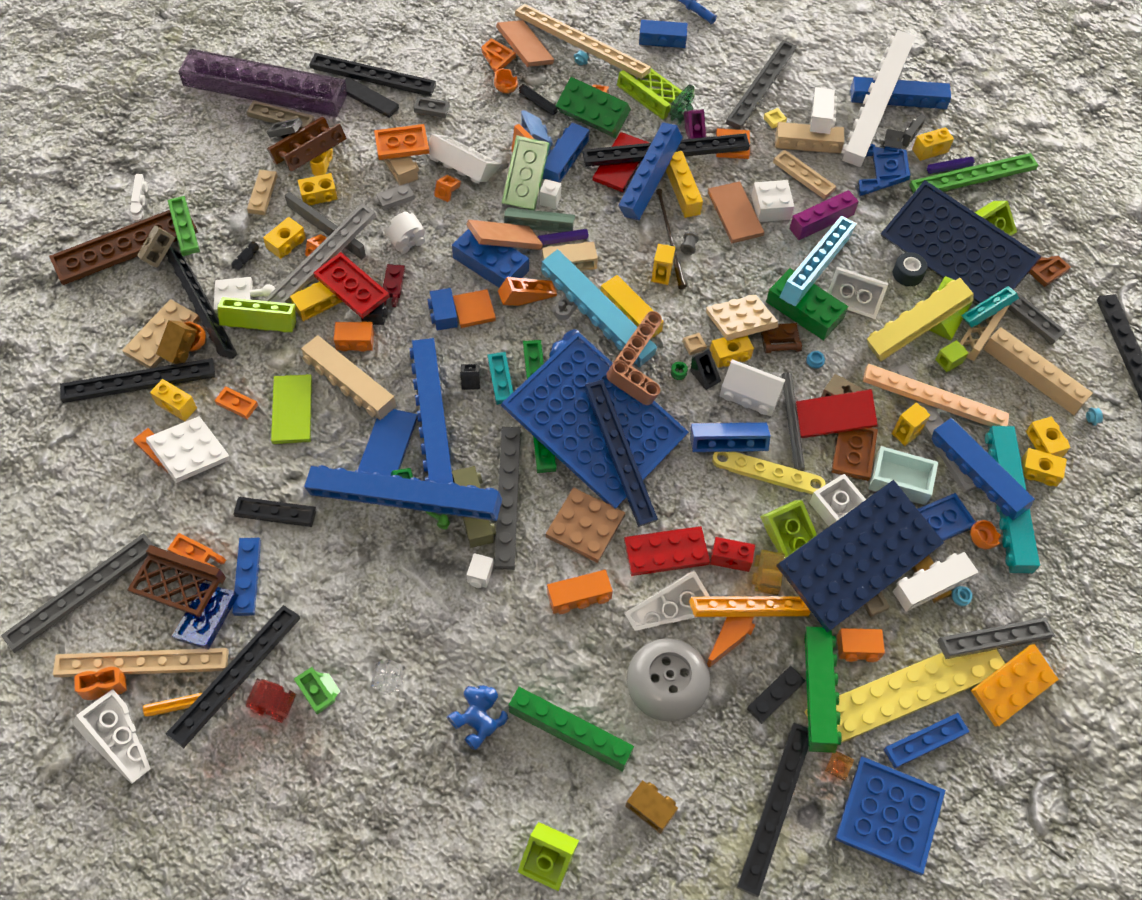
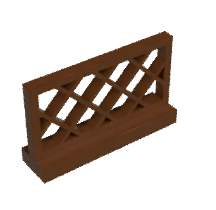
[127,545,226,617]

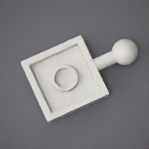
[214,277,276,314]

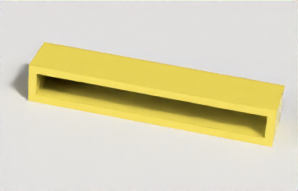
[867,278,973,362]

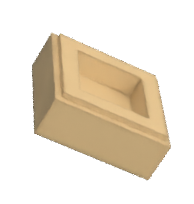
[682,333,707,355]

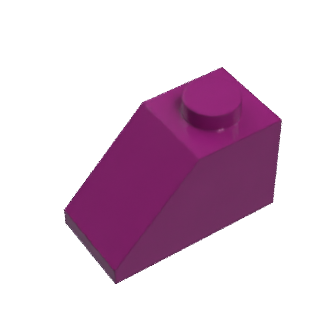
[684,109,706,139]

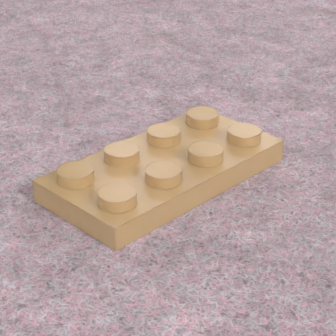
[122,299,200,369]

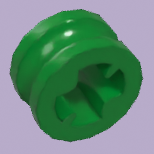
[671,361,688,380]

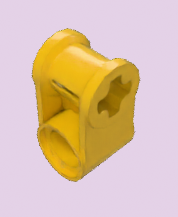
[310,148,333,176]

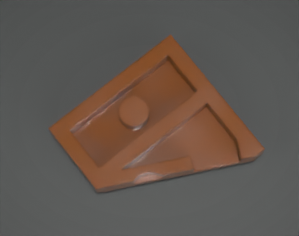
[1029,256,1071,287]

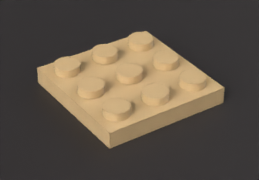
[706,295,778,340]

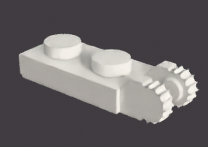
[130,174,148,222]

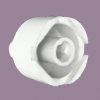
[384,212,426,254]

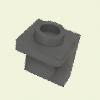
[883,129,903,149]

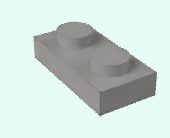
[376,183,415,210]

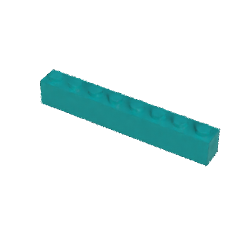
[985,426,1040,574]

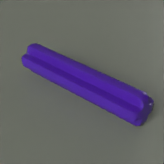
[927,156,975,174]
[538,229,589,245]

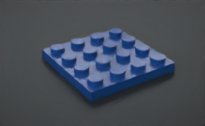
[835,756,946,876]

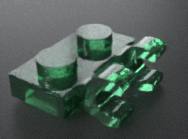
[670,84,695,125]

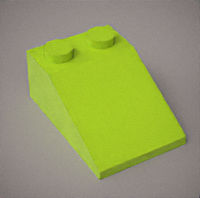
[760,500,817,560]

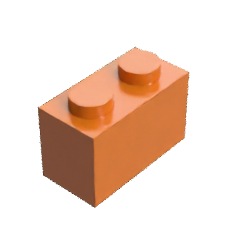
[334,322,374,352]
[837,628,885,662]

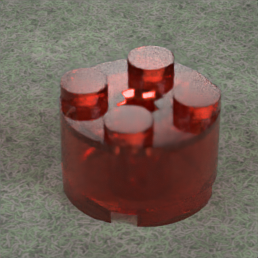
[246,678,297,723]

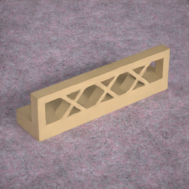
[960,305,1010,361]

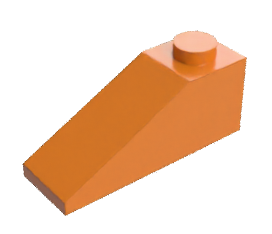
[498,277,557,306]
[707,617,756,667]

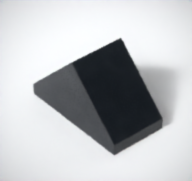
[690,348,721,390]
[460,364,480,390]

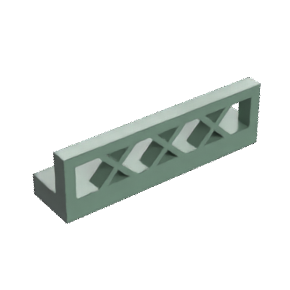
[504,207,575,233]

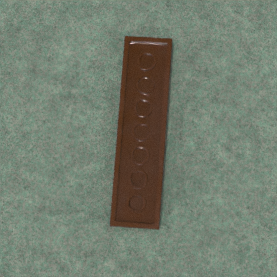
[49,210,198,286]

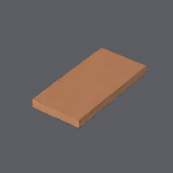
[496,20,554,67]
[708,181,764,243]
[466,220,543,250]

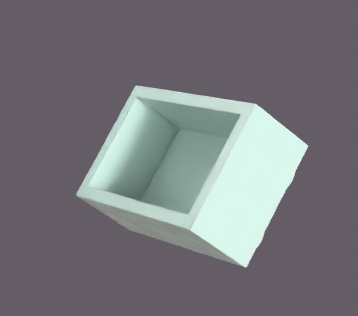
[868,446,938,505]

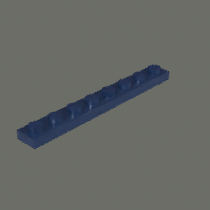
[584,380,658,527]

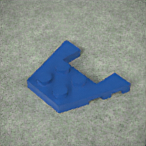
[859,144,910,196]

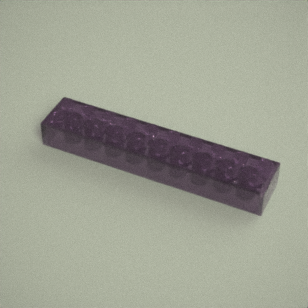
[178,49,348,117]

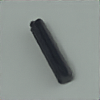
[519,84,558,115]

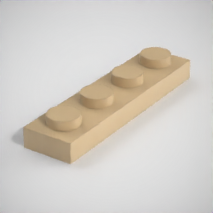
[773,150,836,200]

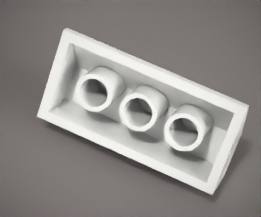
[428,134,501,184]

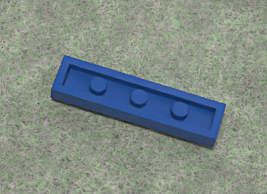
[232,537,261,616]
[883,713,970,769]

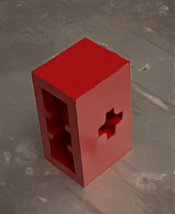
[710,537,755,572]

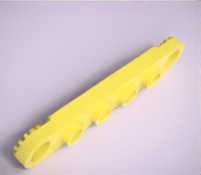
[712,452,826,494]

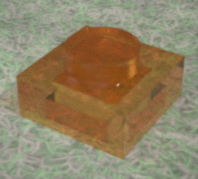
[825,751,854,781]

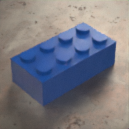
[452,229,529,288]

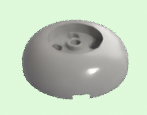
[627,638,711,722]

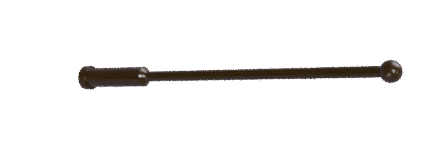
[656,188,687,290]

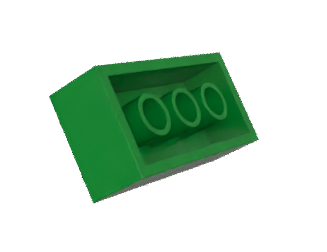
[555,77,631,139]
[766,268,849,341]

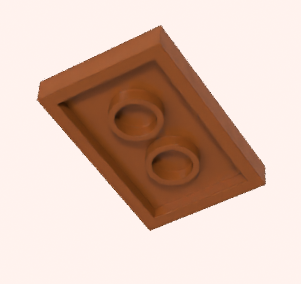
[831,428,878,481]

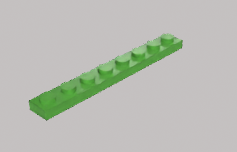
[909,153,1038,193]

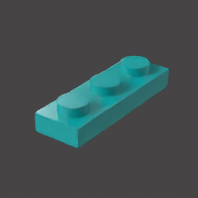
[961,286,1019,328]
[487,352,513,405]

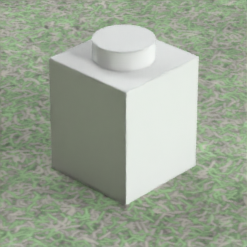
[540,179,561,209]
[467,553,494,588]

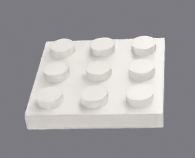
[146,416,229,483]

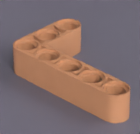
[606,311,662,405]

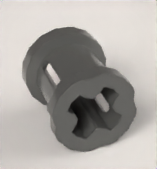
[680,231,699,255]

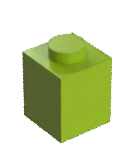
[935,340,968,372]

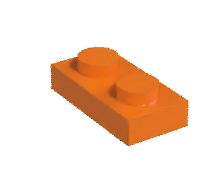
[214,386,258,420]

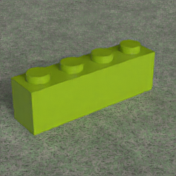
[217,297,296,332]

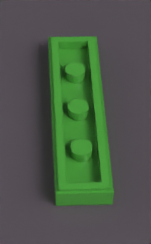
[167,196,200,256]

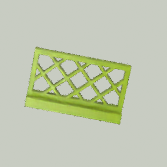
[617,69,690,120]

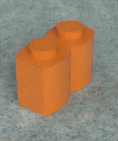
[74,667,127,700]

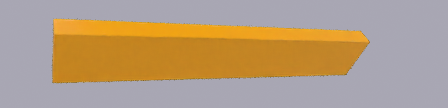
[689,596,811,617]

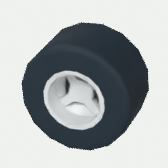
[892,252,928,287]

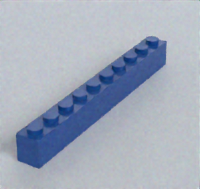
[409,338,453,484]
[304,465,502,521]

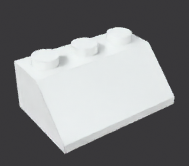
[828,267,888,319]
[719,359,785,416]

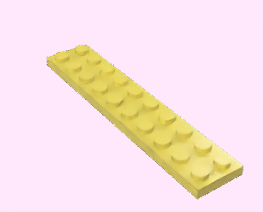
[805,649,1005,743]

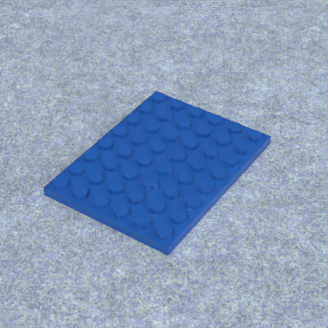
[501,332,689,509]

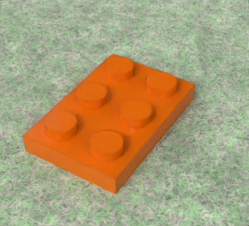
[374,124,430,160]

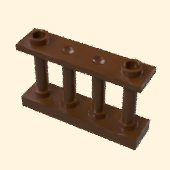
[267,117,347,172]

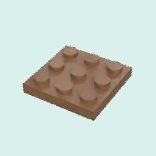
[545,487,625,563]

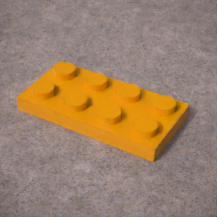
[971,644,1059,726]

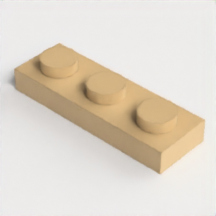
[247,170,277,215]

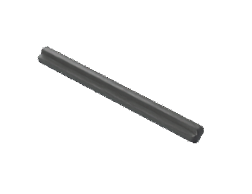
[782,372,805,471]

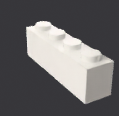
[810,87,837,134]
[893,552,978,612]

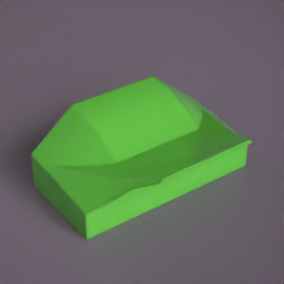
[294,667,340,714]

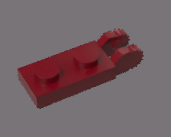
[383,264,405,308]

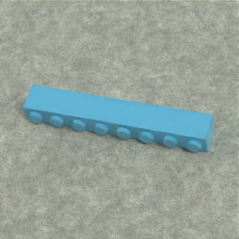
[779,216,856,306]
[541,249,657,368]

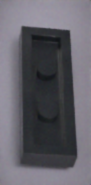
[747,666,806,724]

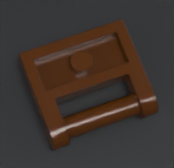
[761,323,802,354]

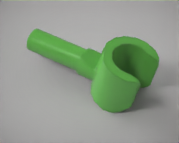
[426,511,450,530]

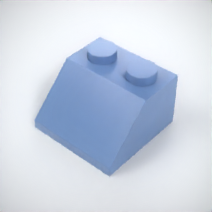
[521,110,553,153]

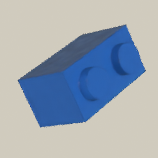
[427,288,458,331]

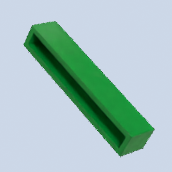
[804,627,842,753]
[508,687,634,772]

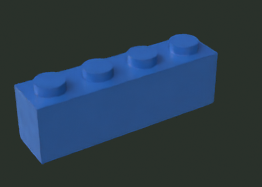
[542,122,590,183]
[690,422,771,452]

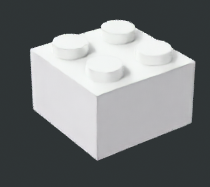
[751,180,794,222]
[809,474,866,526]

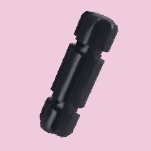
[231,241,259,271]

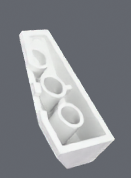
[624,570,710,631]
[72,689,151,784]

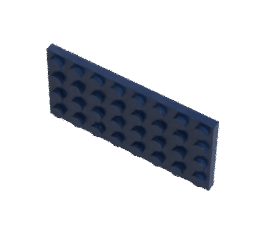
[880,180,1041,304]
[776,480,944,632]

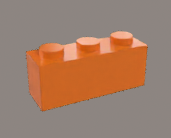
[547,569,613,614]

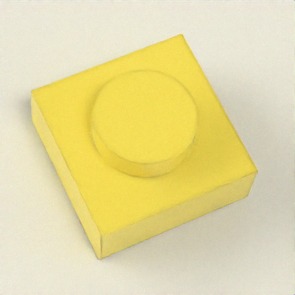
[764,108,787,129]

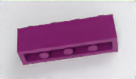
[789,190,859,240]

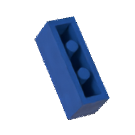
[639,19,688,48]

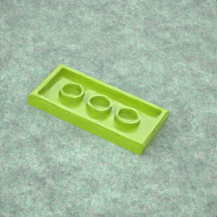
[271,374,312,444]

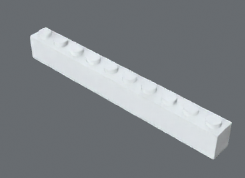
[842,30,916,167]

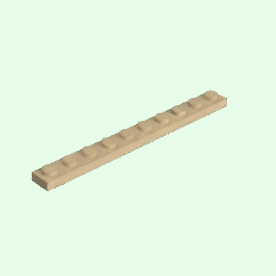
[515,4,651,79]

